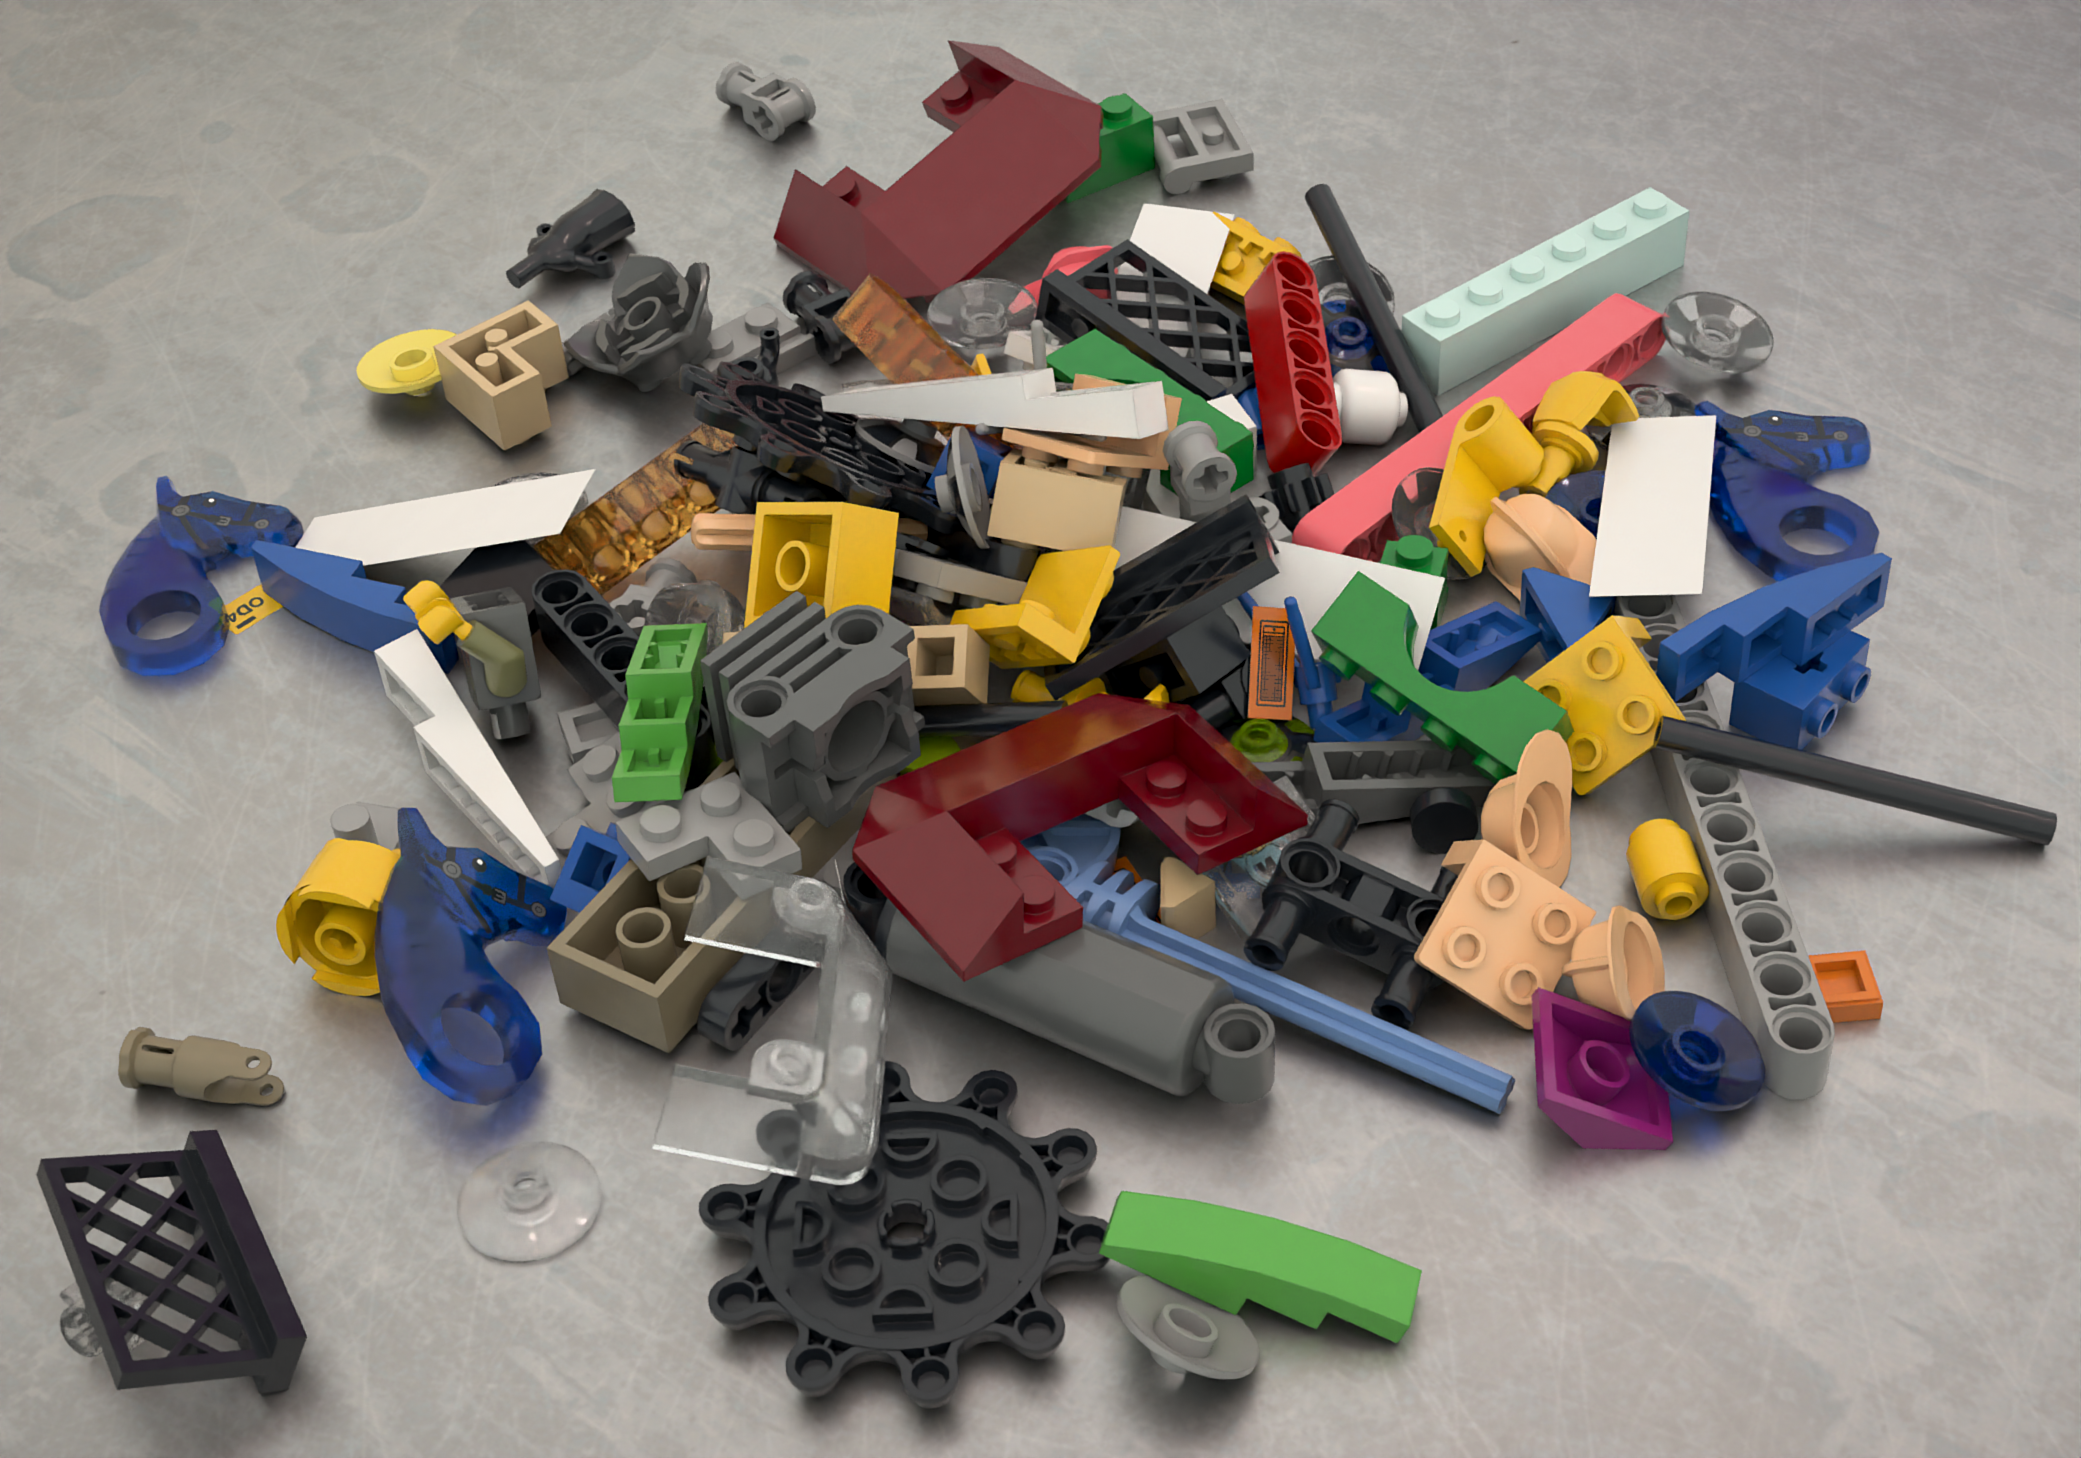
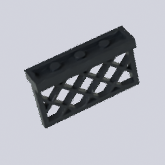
[1035,239,1256,402]
[1044,494,1280,701]
[36,1130,307,1393]

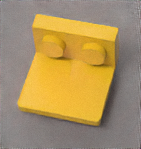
[949,545,1120,669]
[1523,615,1686,795]

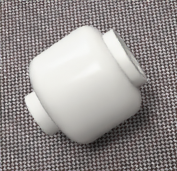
[1333,369,1408,446]

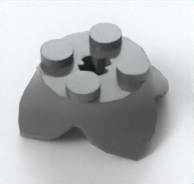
[563,254,713,392]

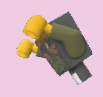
[403,580,541,739]

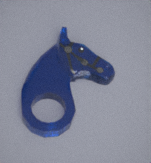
[1694,401,1880,582]
[99,476,304,676]
[375,807,568,1106]

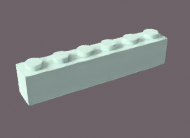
[1402,187,1689,396]

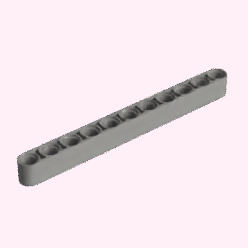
[1614,595,1835,1100]

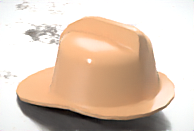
[1484,494,1596,601]
[1481,729,1572,888]
[1562,905,1665,1024]

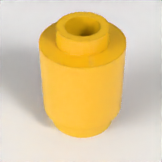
[1626,819,1709,920]

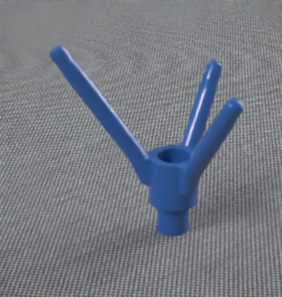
[1236,592,1342,729]

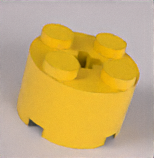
[276,838,435,996]

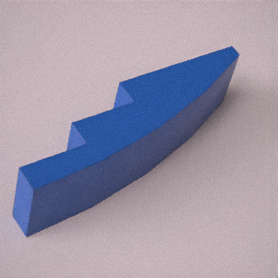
[251,540,459,674]
[1656,553,1892,702]
[1313,601,1542,743]

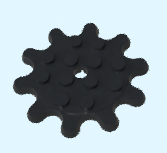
[679,361,992,535]
[699,1061,1110,1409]

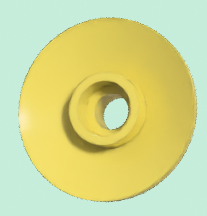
[356,329,457,395]

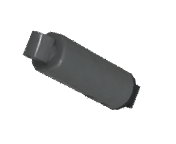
[843,862,1275,1104]

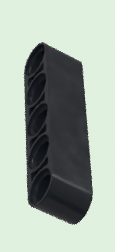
[531,569,719,789]

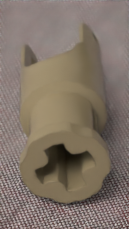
[118,1027,285,1106]

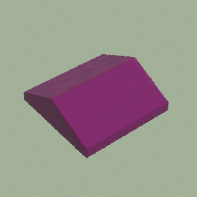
[1531,987,1673,1150]

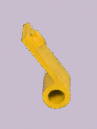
[1429,396,1544,577]

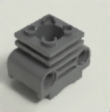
[700,591,925,833]

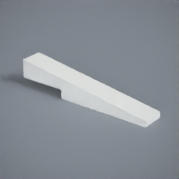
[821,368,1169,439]
[374,629,566,912]

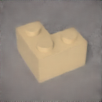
[433,300,569,451]
[987,449,1128,551]

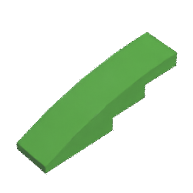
[612,623,708,802]
[1099,1191,1422,1344]

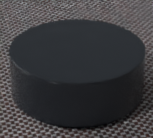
[1410,787,1479,854]

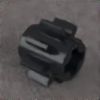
[1259,463,1334,532]

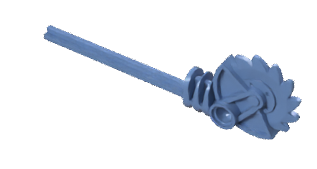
[1020,813,1515,1114]

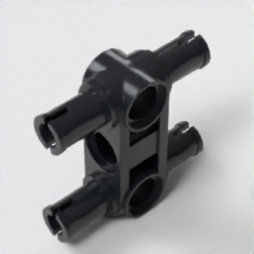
[674,440,907,518]
[1244,799,1458,1030]

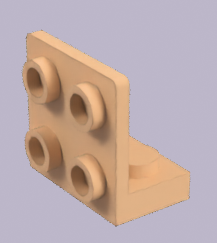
[1001,374,1182,478]
[1414,839,1597,1030]

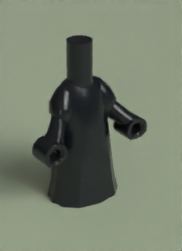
[506,189,635,289]

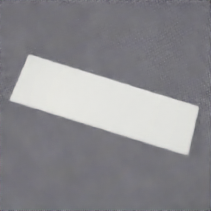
[1116,203,1235,357]
[1589,415,1716,597]
[295,469,596,566]
[1114,506,1445,670]

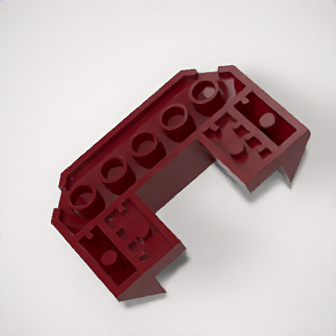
[773,40,1103,311]
[852,693,1308,982]

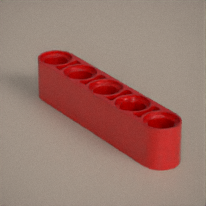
[1244,251,1342,477]

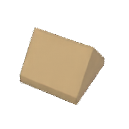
[1161,857,1216,939]

